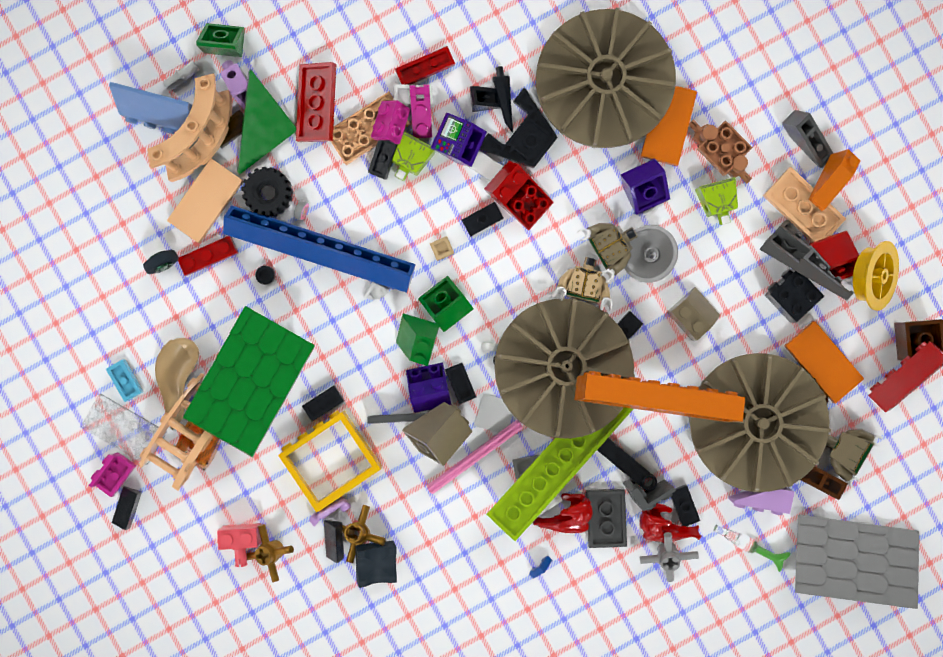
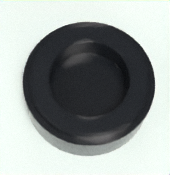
[255,266,276,285]

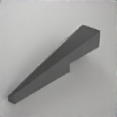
[759,220,854,301]

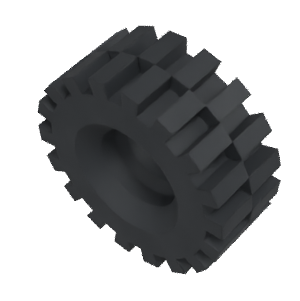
[241,166,293,217]

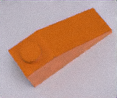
[809,149,861,211]

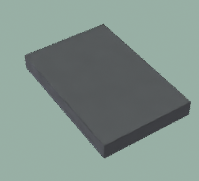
[586,489,627,548]

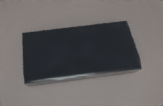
[111,486,142,530]
[324,520,344,563]

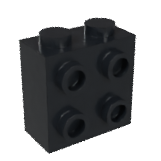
[764,268,824,323]

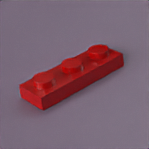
[395,46,455,85]
[178,236,239,276]

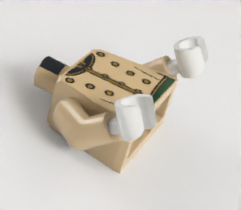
[553,257,613,311]

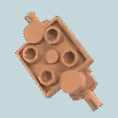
[689,119,753,184]

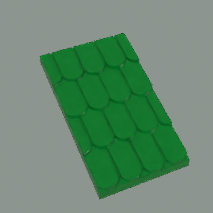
[183,306,315,458]

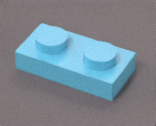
[106,359,144,402]

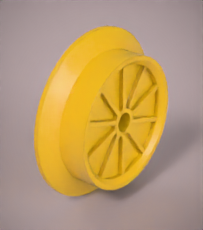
[853,241,899,311]

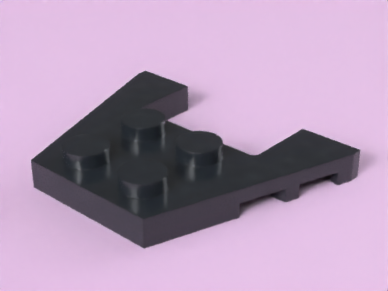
[480,88,558,169]

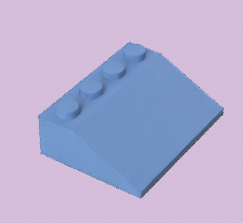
[109,82,199,138]

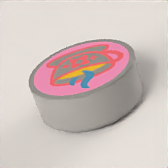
[294,200,309,221]

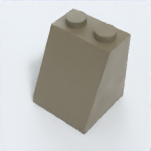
[402,402,473,466]

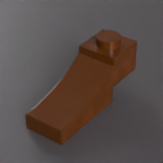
[800,466,848,500]

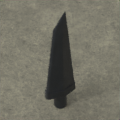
[492,66,513,133]

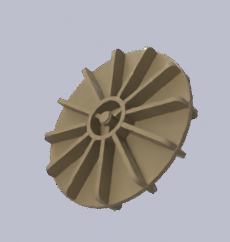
[536,7,676,148]
[494,298,635,439]
[689,353,832,492]

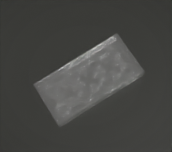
[80,393,167,465]

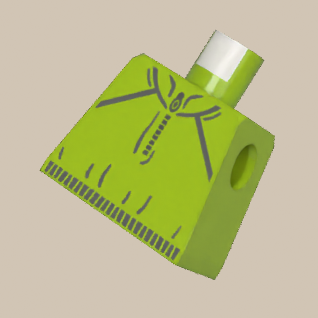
[392,132,436,181]
[695,177,738,225]

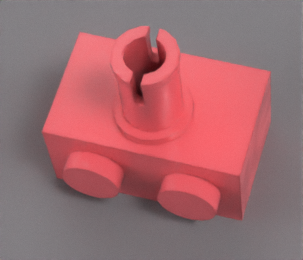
[217,523,262,567]

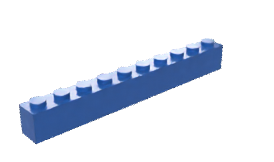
[223,205,416,293]

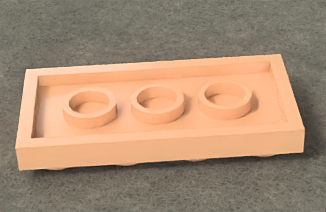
[763,167,846,242]

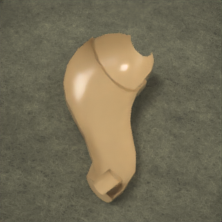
[155,338,199,430]

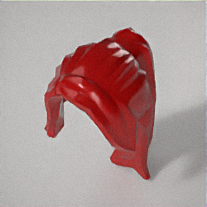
[532,493,593,533]
[639,503,702,543]

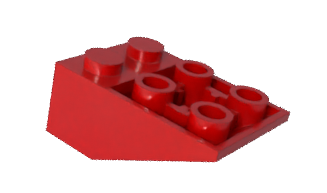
[484,161,554,231]

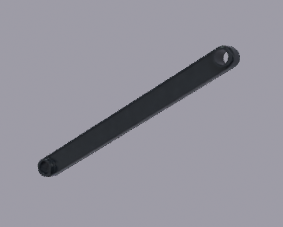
[493,354,657,491]

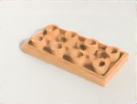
[330,91,410,166]
[167,158,243,244]

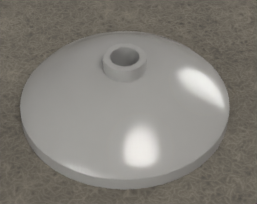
[624,225,678,283]

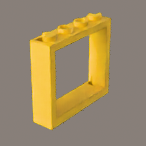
[278,410,383,513]

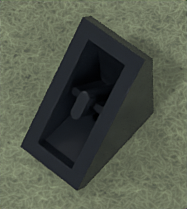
[470,86,500,112]

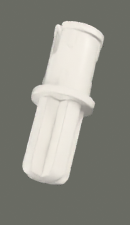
[163,60,200,91]

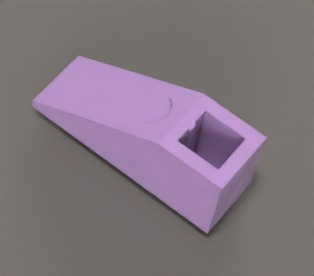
[728,487,795,515]

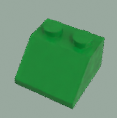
[418,275,474,332]
[396,313,440,366]

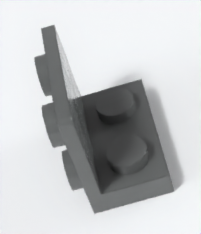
[623,479,676,511]

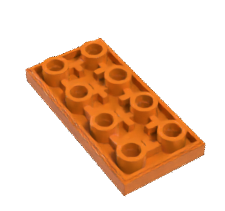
[640,86,698,167]
[784,321,864,404]

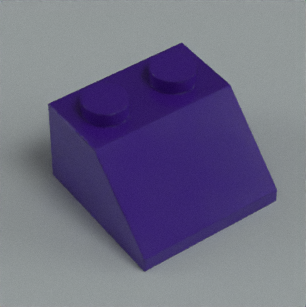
[620,159,671,215]

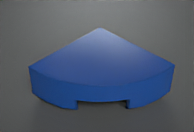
[529,556,553,579]

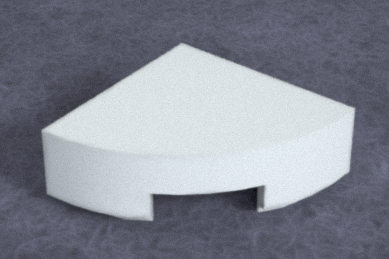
[364,282,389,300]

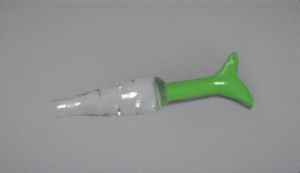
[713,524,790,572]

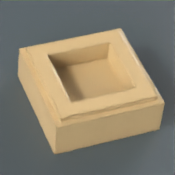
[429,236,455,261]

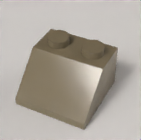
[667,287,720,341]

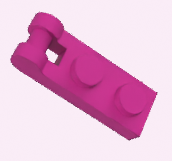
[410,84,432,138]

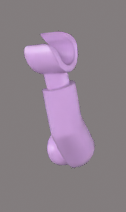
[309,498,351,527]

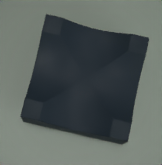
[355,540,397,588]

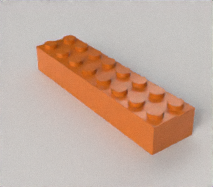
[574,371,745,422]

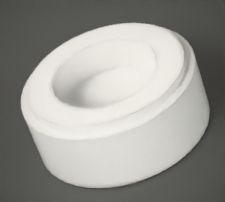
[481,342,498,351]

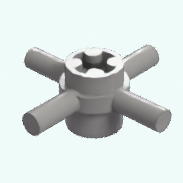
[639,532,699,582]

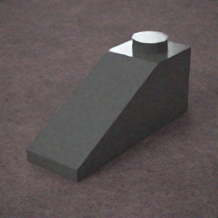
[782,110,833,168]

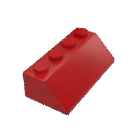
[868,342,943,413]

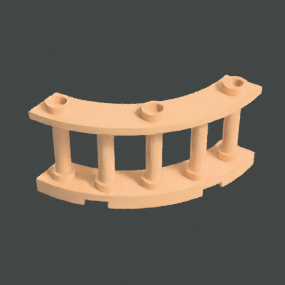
[147,73,233,182]
[139,373,213,491]

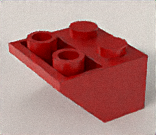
[809,231,859,280]

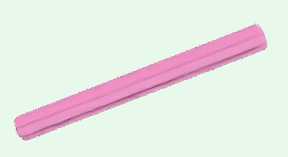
[427,420,523,494]

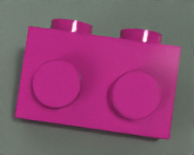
[371,100,410,144]
[88,452,137,497]

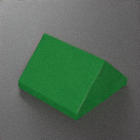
[196,23,245,57]

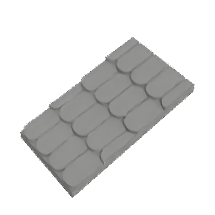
[795,515,919,609]

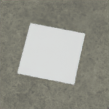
[474,393,513,433]

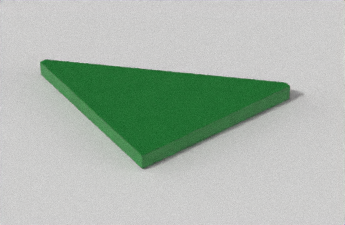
[237,69,296,175]

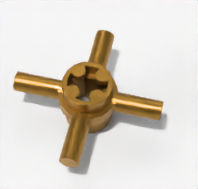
[342,505,386,563]
[246,524,294,583]

